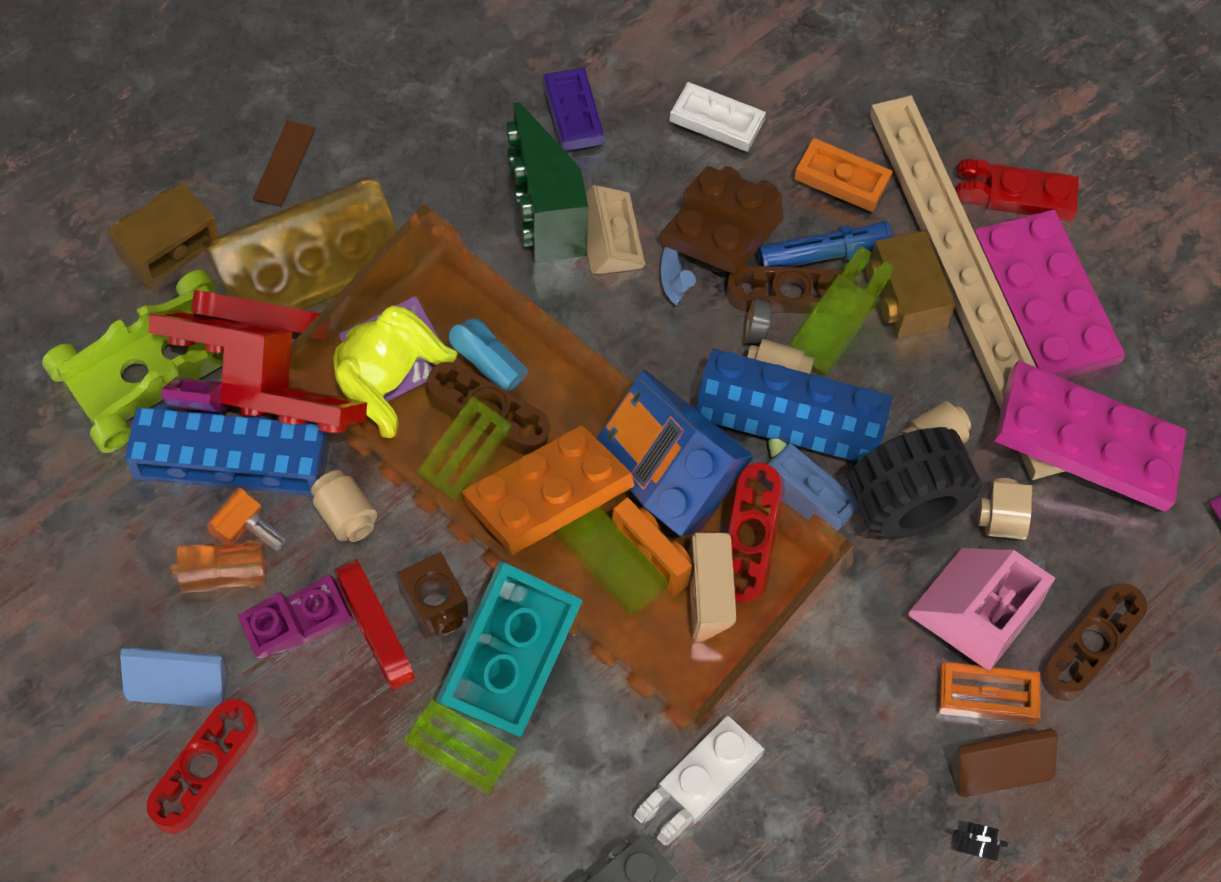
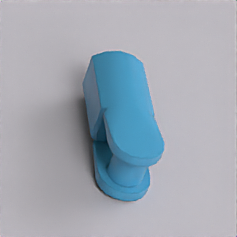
[449,318,528,392]

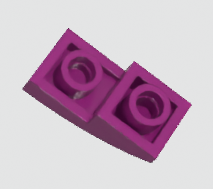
[237,574,354,659]

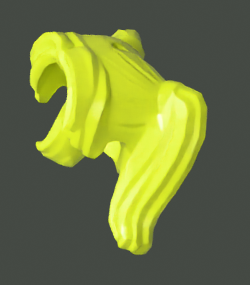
[332,305,458,439]

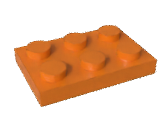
[462,425,634,556]

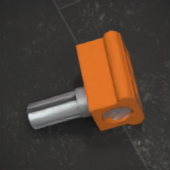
[207,488,286,551]

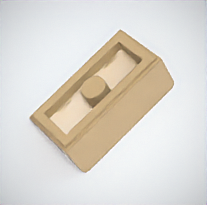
[586,185,646,274]
[688,533,737,642]

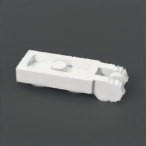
[634,715,764,846]

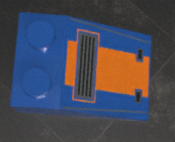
[597,370,754,536]

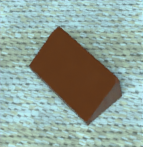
[949,728,1057,797]

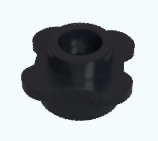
[954,822,1009,861]

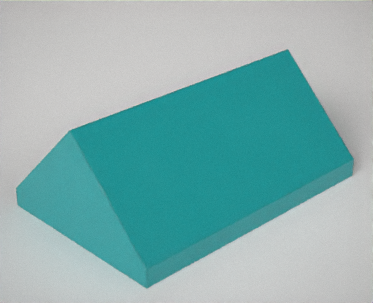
[436,561,583,737]

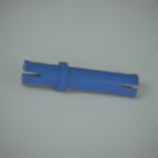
[757,221,893,267]

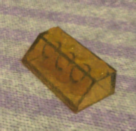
[202,177,410,310]

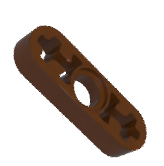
[726,266,858,315]
[427,362,551,455]
[1042,583,1147,701]

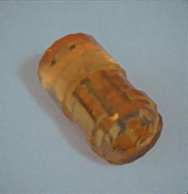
[170,540,267,594]

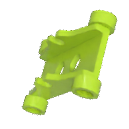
[42,269,228,453]

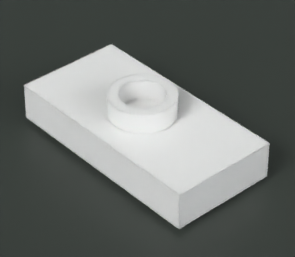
[670,82,766,152]

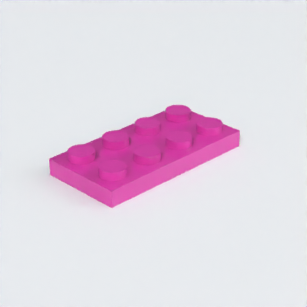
[974,209,1126,379]
[994,360,1187,512]

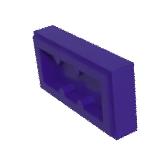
[543,67,604,151]

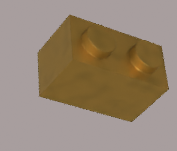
[108,182,220,289]
[866,230,956,339]

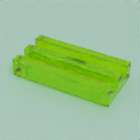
[417,396,513,502]
[404,699,517,797]

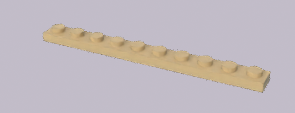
[870,95,1065,480]

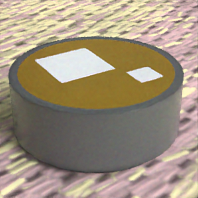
[744,298,772,345]

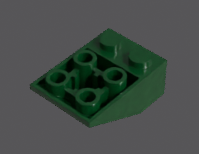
[506,102,589,263]

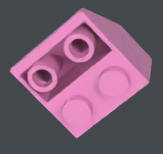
[908,548,1055,672]

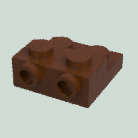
[660,166,784,274]

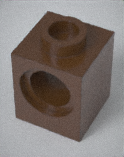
[397,552,469,639]

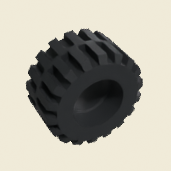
[848,427,982,539]

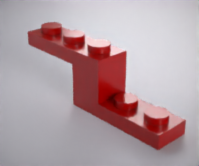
[148,311,367,433]

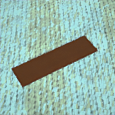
[252,120,315,206]

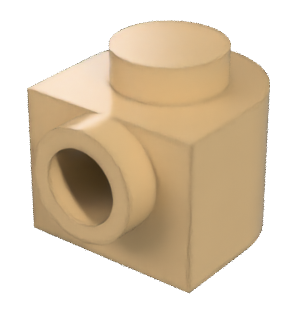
[977,478,1032,540]

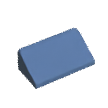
[754,443,859,545]
[120,647,229,708]

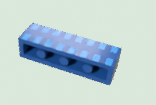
[696,348,893,462]
[125,406,329,496]

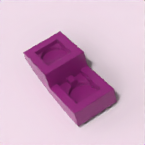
[162,377,232,413]

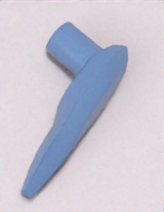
[661,247,696,306]

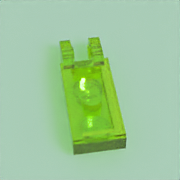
[790,246,895,376]

